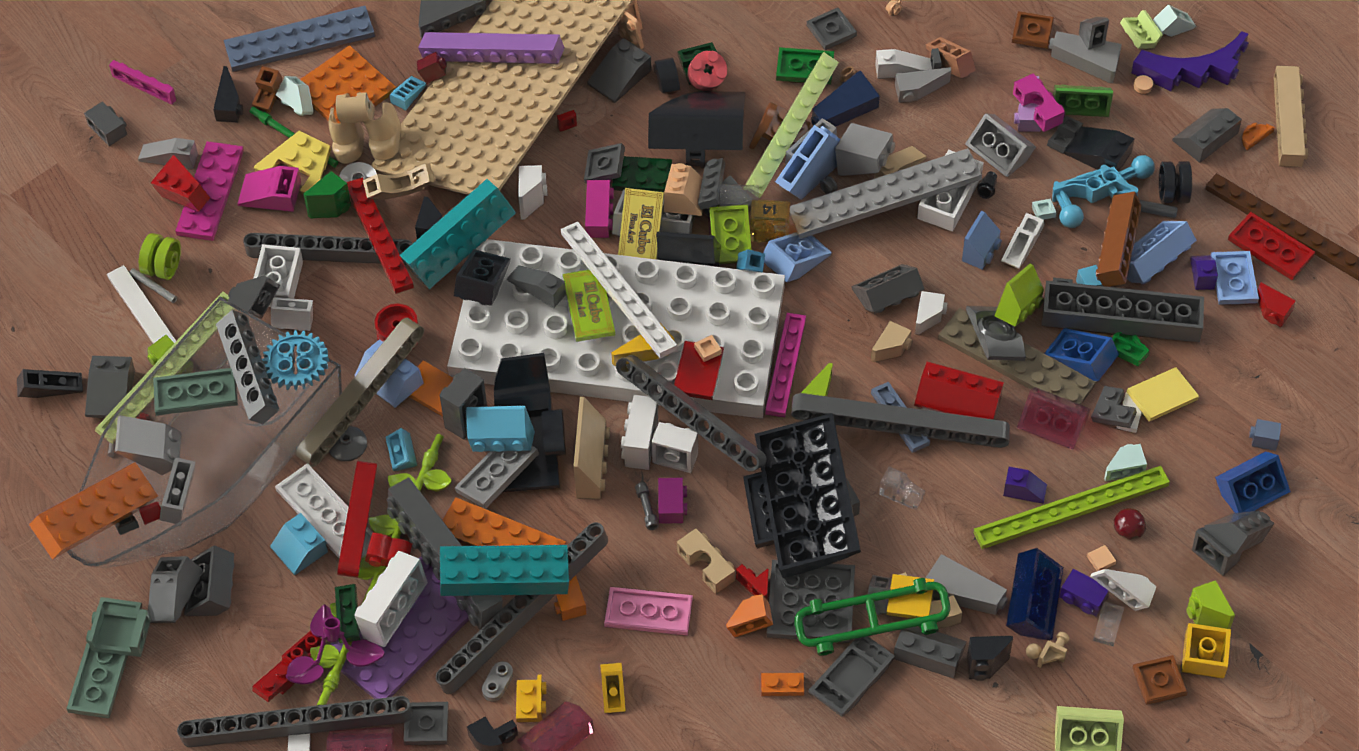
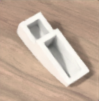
[1001,213,1044,269]

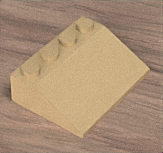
[574,397,610,499]

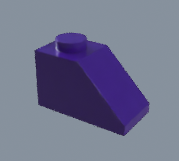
[1190,255,1218,290]
[1003,467,1047,504]

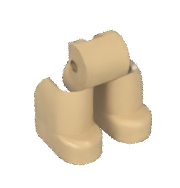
[328,92,401,164]

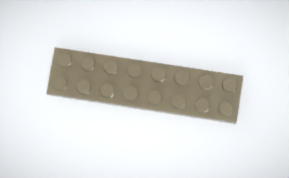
[938,308,1096,413]

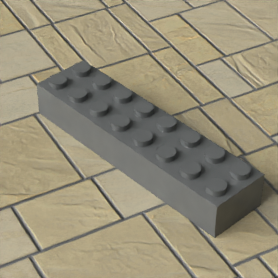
[1041,280,1204,342]
[387,477,503,630]

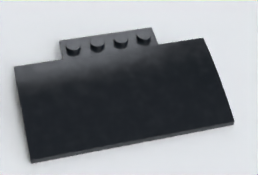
[743,413,861,578]

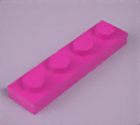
[109,60,176,105]

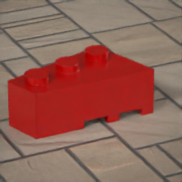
[151,155,210,212]

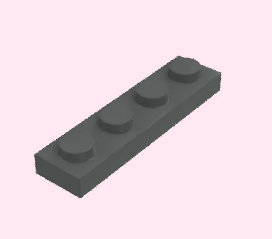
[698,158,726,210]

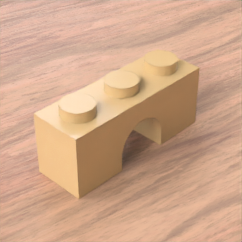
[677,529,736,594]

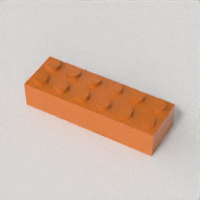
[29,462,158,560]
[442,497,567,546]

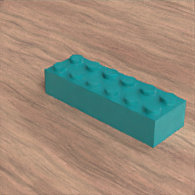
[400,179,516,289]
[439,545,569,596]

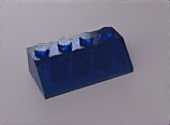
[1006,548,1064,641]

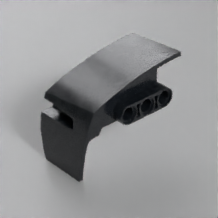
[494,353,566,492]

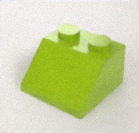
[1186,580,1235,629]

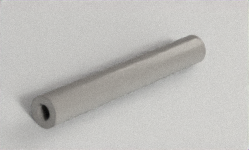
[129,268,177,303]

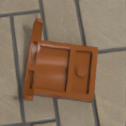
[749,102,811,149]

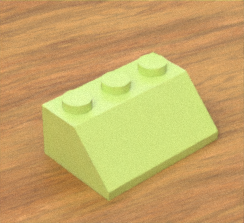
[1055,706,1124,751]

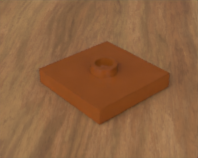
[1012,11,1054,49]
[1132,655,1188,705]

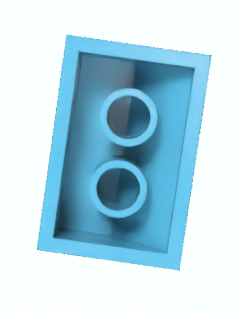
[466,406,535,452]

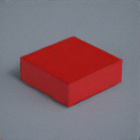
[557,110,577,132]

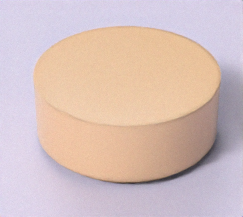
[1134,75,1153,94]

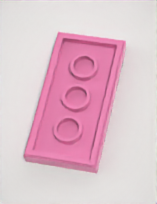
[604,587,693,636]

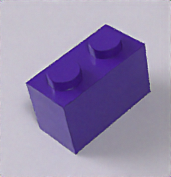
[1059,569,1110,617]

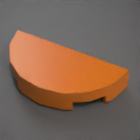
[1242,123,1275,150]

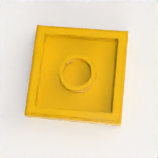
[887,574,934,618]

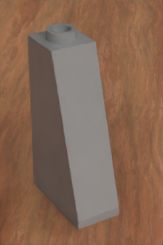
[1049,31,1122,84]
[926,554,1008,615]

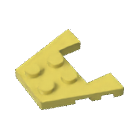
[254,131,331,194]

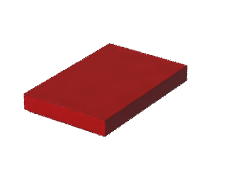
[674,341,724,401]

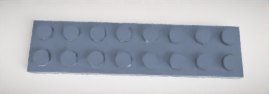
[224,6,375,72]

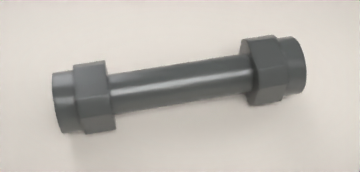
[635,483,659,530]

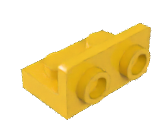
[516,674,547,722]

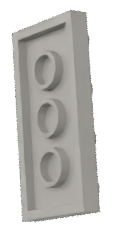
[455,446,539,509]

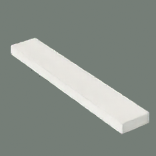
[107,265,176,344]

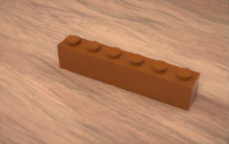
[1096,191,1142,287]

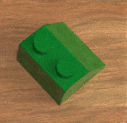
[303,171,351,219]

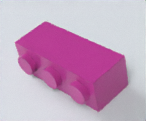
[585,180,614,238]

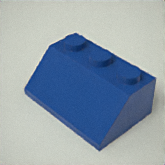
[1215,451,1291,513]

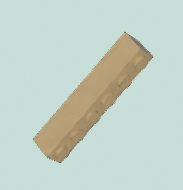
[1273,66,1308,167]

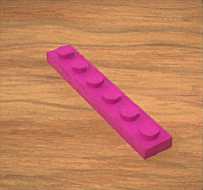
[765,313,806,418]

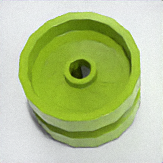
[138,233,181,280]

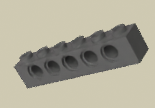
[216,310,280,424]

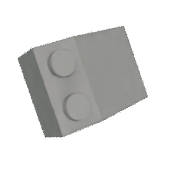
[115,415,181,475]

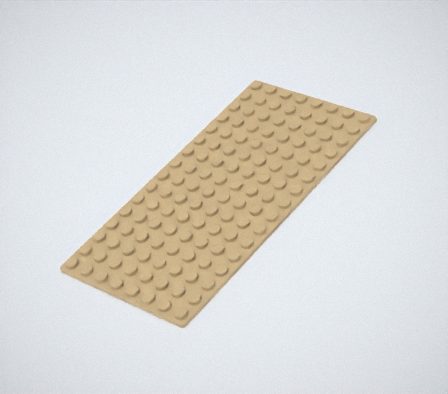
[371,0,634,195]

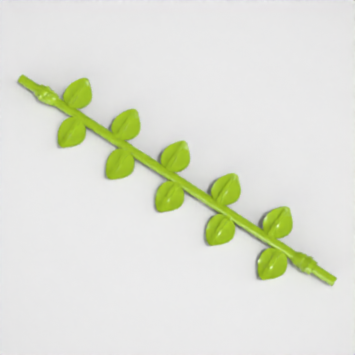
[310,434,452,705]

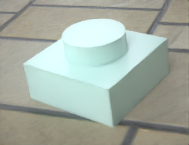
[1032,199,1056,220]

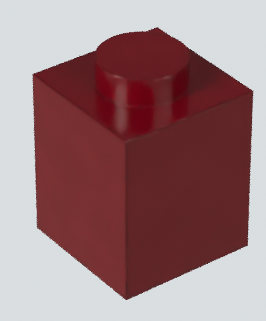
[417,52,447,84]

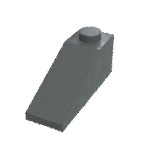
[507,265,566,308]

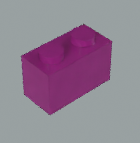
[658,478,687,524]

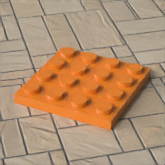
[300,45,396,123]

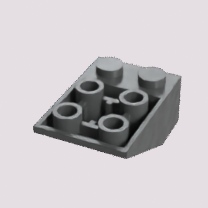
[148,556,204,623]

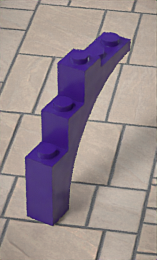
[1131,31,1249,91]

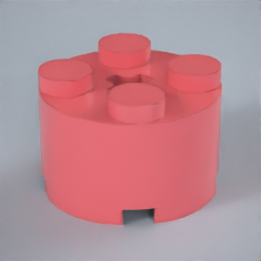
[687,51,727,91]

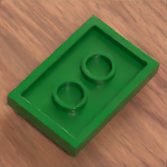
[776,47,834,84]

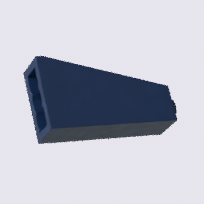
[811,71,880,127]

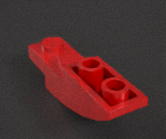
[252,630,326,702]

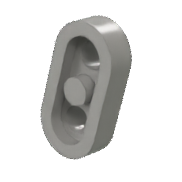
[482,661,513,702]

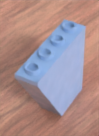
[775,125,841,200]

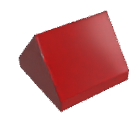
[138,501,161,525]

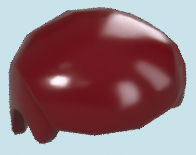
[1114,508,1146,539]

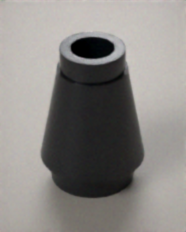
[977,171,997,199]

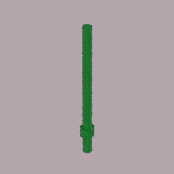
[249,106,338,168]

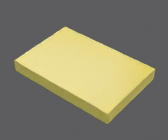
[1126,367,1199,422]

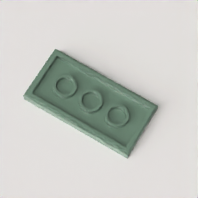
[153,368,238,416]

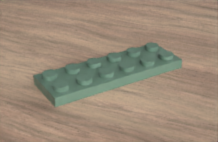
[67,597,143,718]

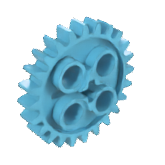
[262,330,329,390]

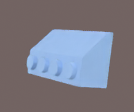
[1127,221,1197,284]

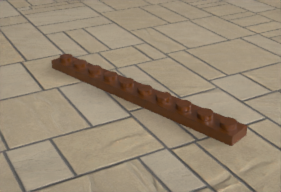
[1205,173,1359,281]

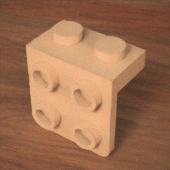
[618,0,644,50]

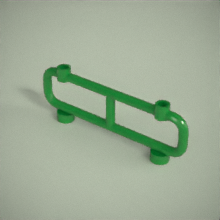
[794,578,951,656]

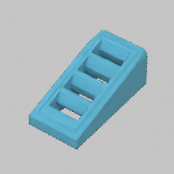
[390,76,427,110]

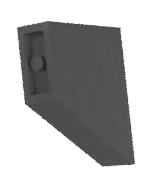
[418,0,486,39]

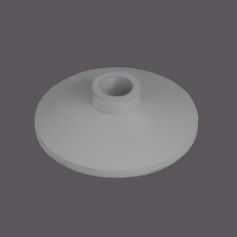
[339,162,377,182]

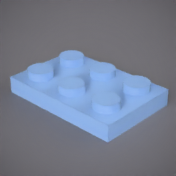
[1211,251,1259,305]

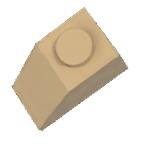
[871,321,912,362]

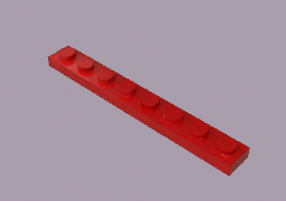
[346,177,414,294]

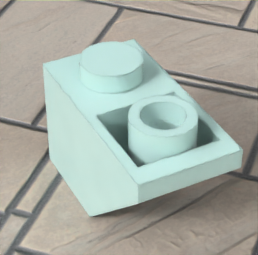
[276,76,314,116]

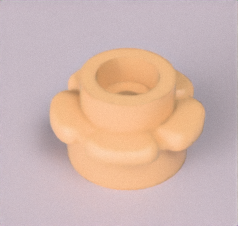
[886,0,902,15]

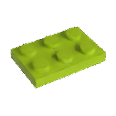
[709,204,752,264]

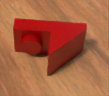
[736,564,769,600]

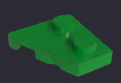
[1112,332,1149,367]

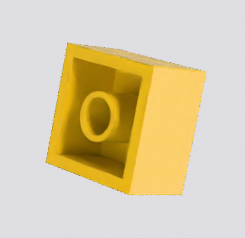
[1181,623,1231,679]

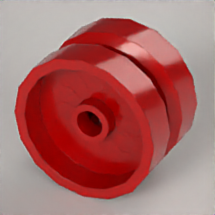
[374,303,418,350]

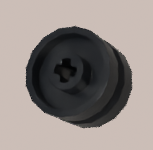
[1158,161,1192,204]

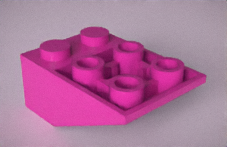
[237,166,302,212]

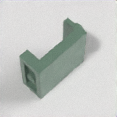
[86,605,151,657]

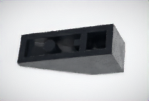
[213,66,243,123]
[17,369,83,398]

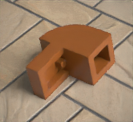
[252,66,282,113]

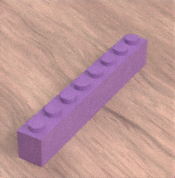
[418,32,565,64]

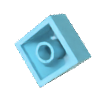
[270,513,328,575]

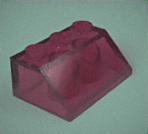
[1017,387,1091,450]
[517,701,594,751]
[327,727,394,751]

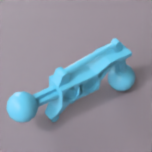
[1052,155,1155,228]

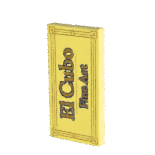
[618,188,664,260]

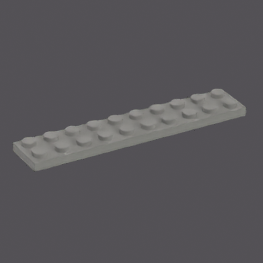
[788,148,982,239]

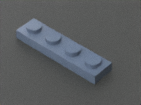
[871,382,930,453]

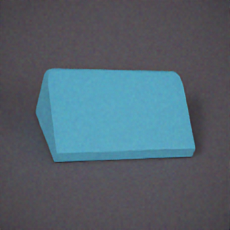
[385,428,417,471]

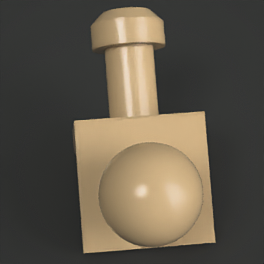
[1026,632,1070,668]

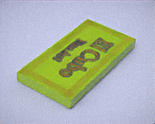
[562,270,615,342]

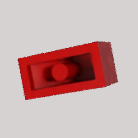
[1258,282,1296,327]

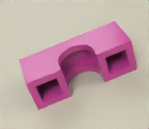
[1013,73,1065,132]

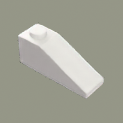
[875,49,932,79]
[1090,569,1157,611]

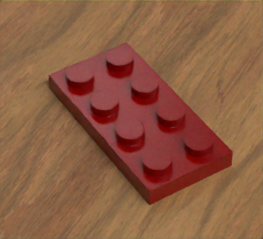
[1228,212,1315,280]

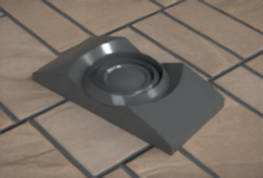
[966,306,1026,361]
[809,636,895,717]

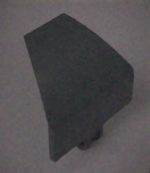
[648,91,745,168]

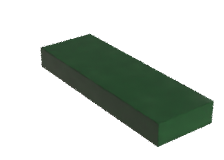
[335,584,361,643]

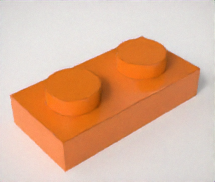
[761,673,804,696]

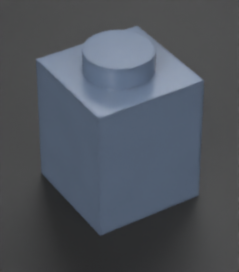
[1249,419,1281,451]

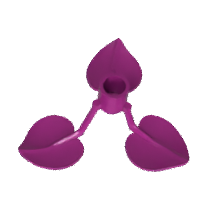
[286,604,385,684]

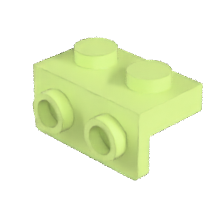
[1120,10,1163,49]

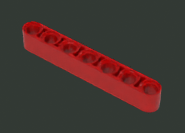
[337,461,377,578]

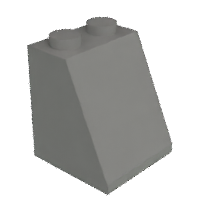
[835,123,895,176]

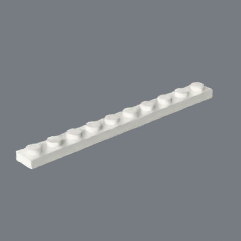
[561,221,677,358]

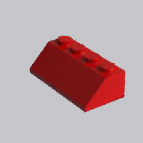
[914,361,1004,420]

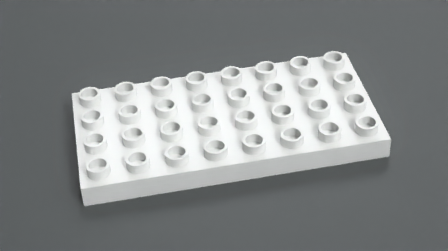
[447,239,785,419]

